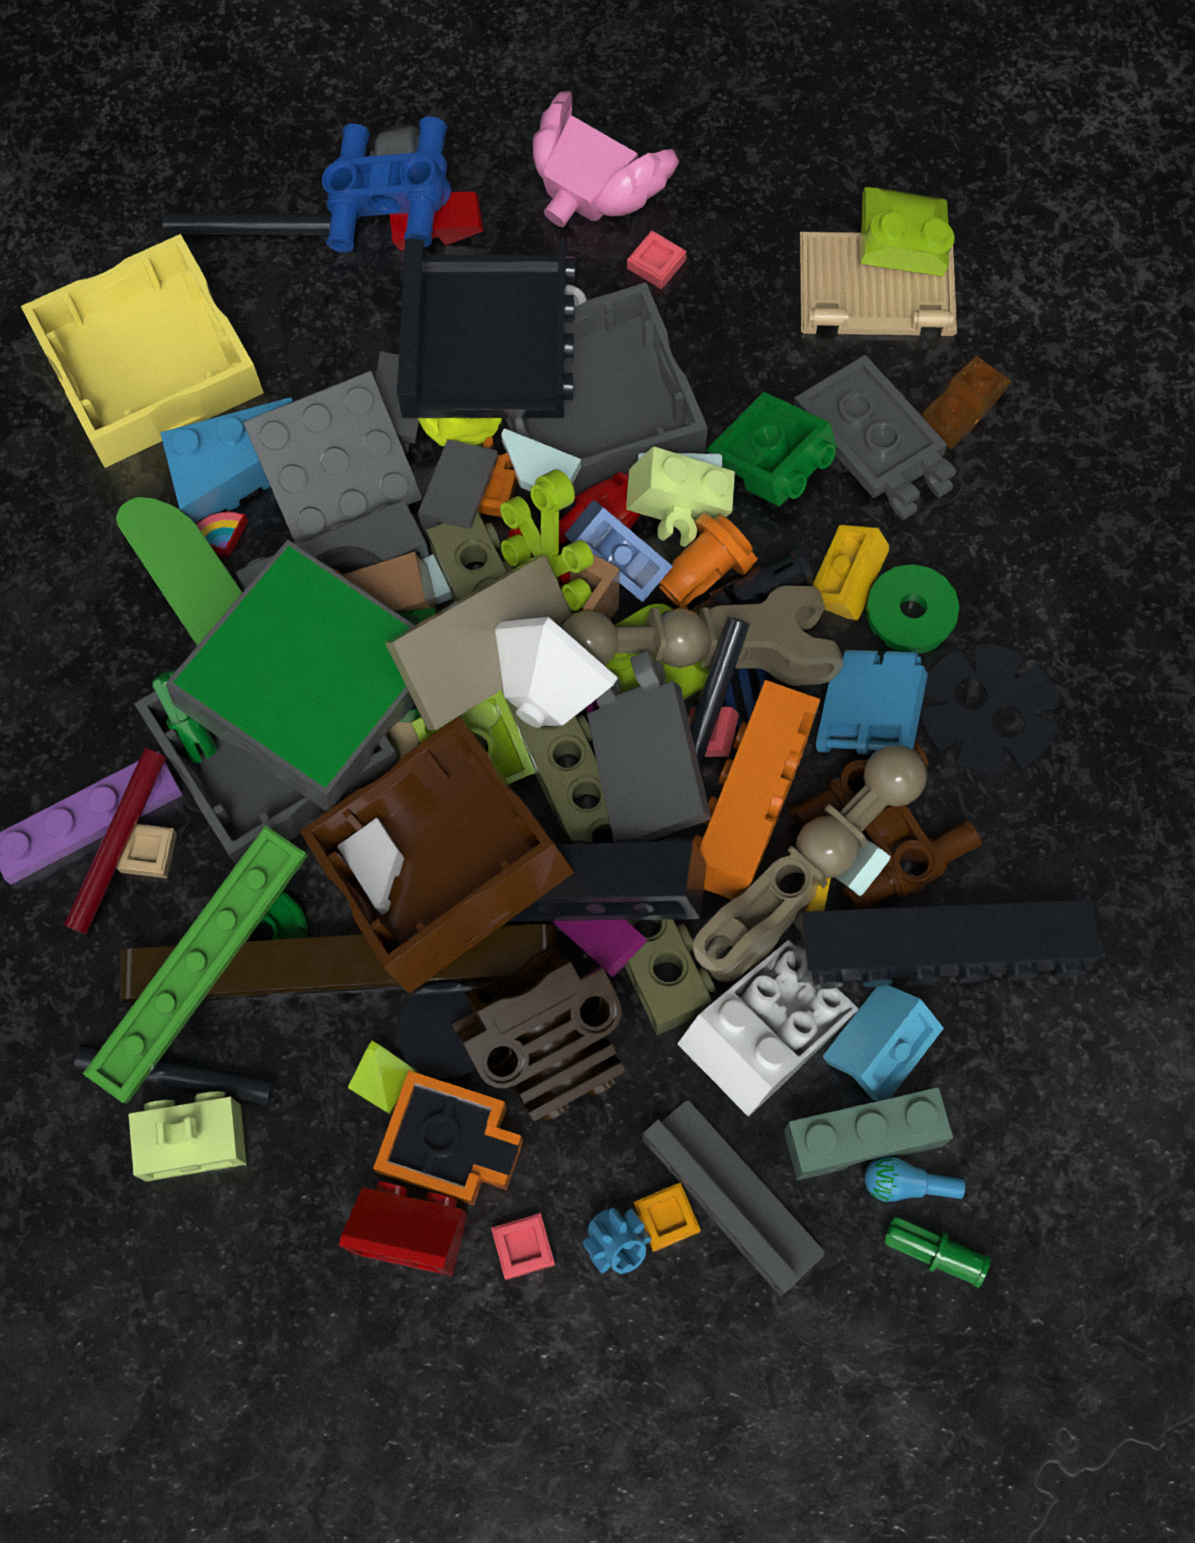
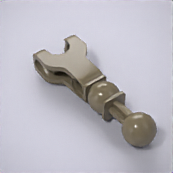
[561,586,844,686]
[693,745,928,985]

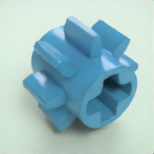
[582,1208,651,1274]

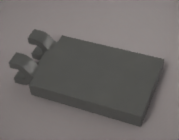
[794,355,956,521]
[587,651,711,842]

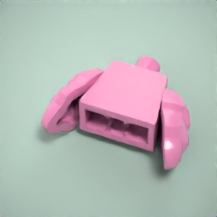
[533,91,680,227]

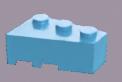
[160,397,293,524]

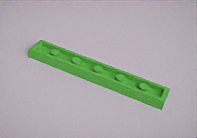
[83,825,308,1104]

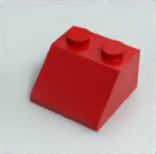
[339,1182,467,1276]

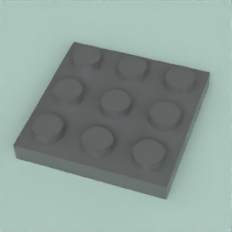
[242,371,423,543]

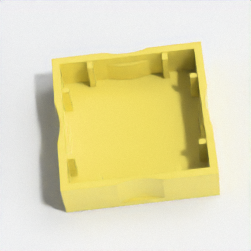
[21,234,263,468]

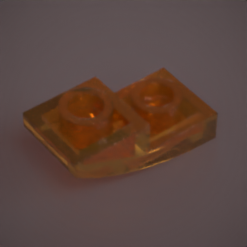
[921,356,1011,450]

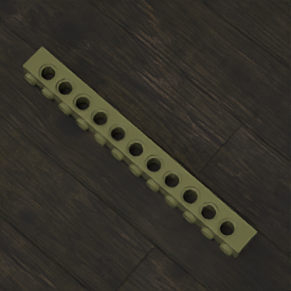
[426,513,716,1036]

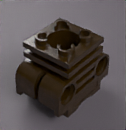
[451,946,626,1122]

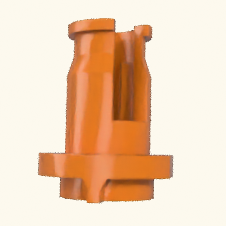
[659,513,758,610]

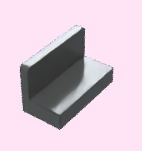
[418,439,498,538]

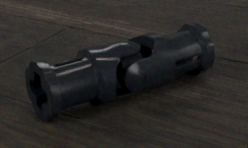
[689,547,814,615]

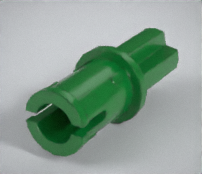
[152,671,218,763]
[884,1217,991,1288]

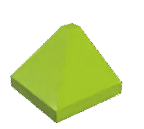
[348,1041,417,1114]

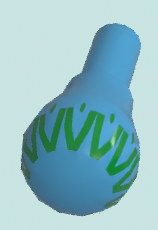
[864,1155,965,1202]

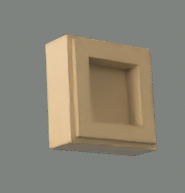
[117,824,177,878]

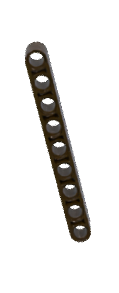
[119,924,559,1002]

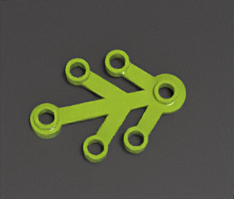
[500,469,594,613]

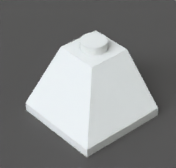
[495,617,618,728]

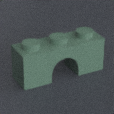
[784,1087,953,1181]

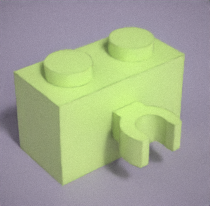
[626,446,735,547]
[129,1091,247,1181]

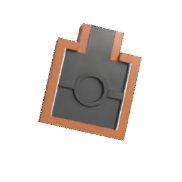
[373,1070,523,1205]

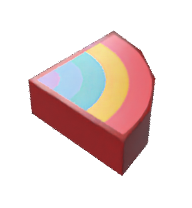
[196,511,249,559]

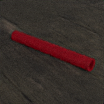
[64,748,167,934]

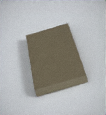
[385,555,572,730]

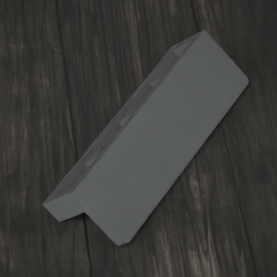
[643,1101,824,1297]

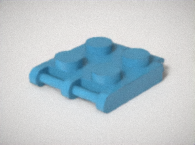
[816,650,928,755]

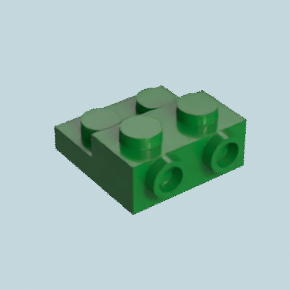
[706,392,837,507]

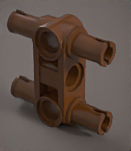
[790,742,982,910]

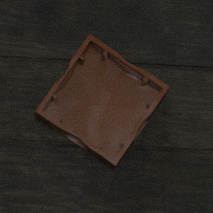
[300,716,574,994]

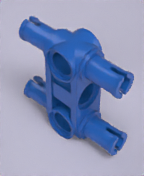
[322,117,451,252]

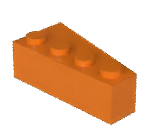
[693,680,820,900]

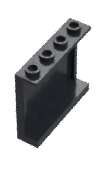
[397,238,575,418]

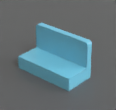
[823,985,944,1101]

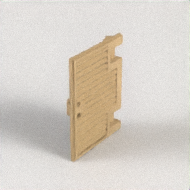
[800,232,957,336]

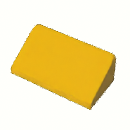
[811,525,889,620]

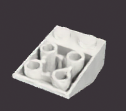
[678,940,859,1116]

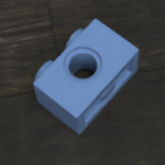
[565,500,673,602]

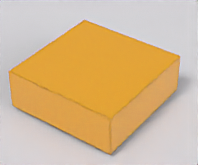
[633,1182,701,1252]

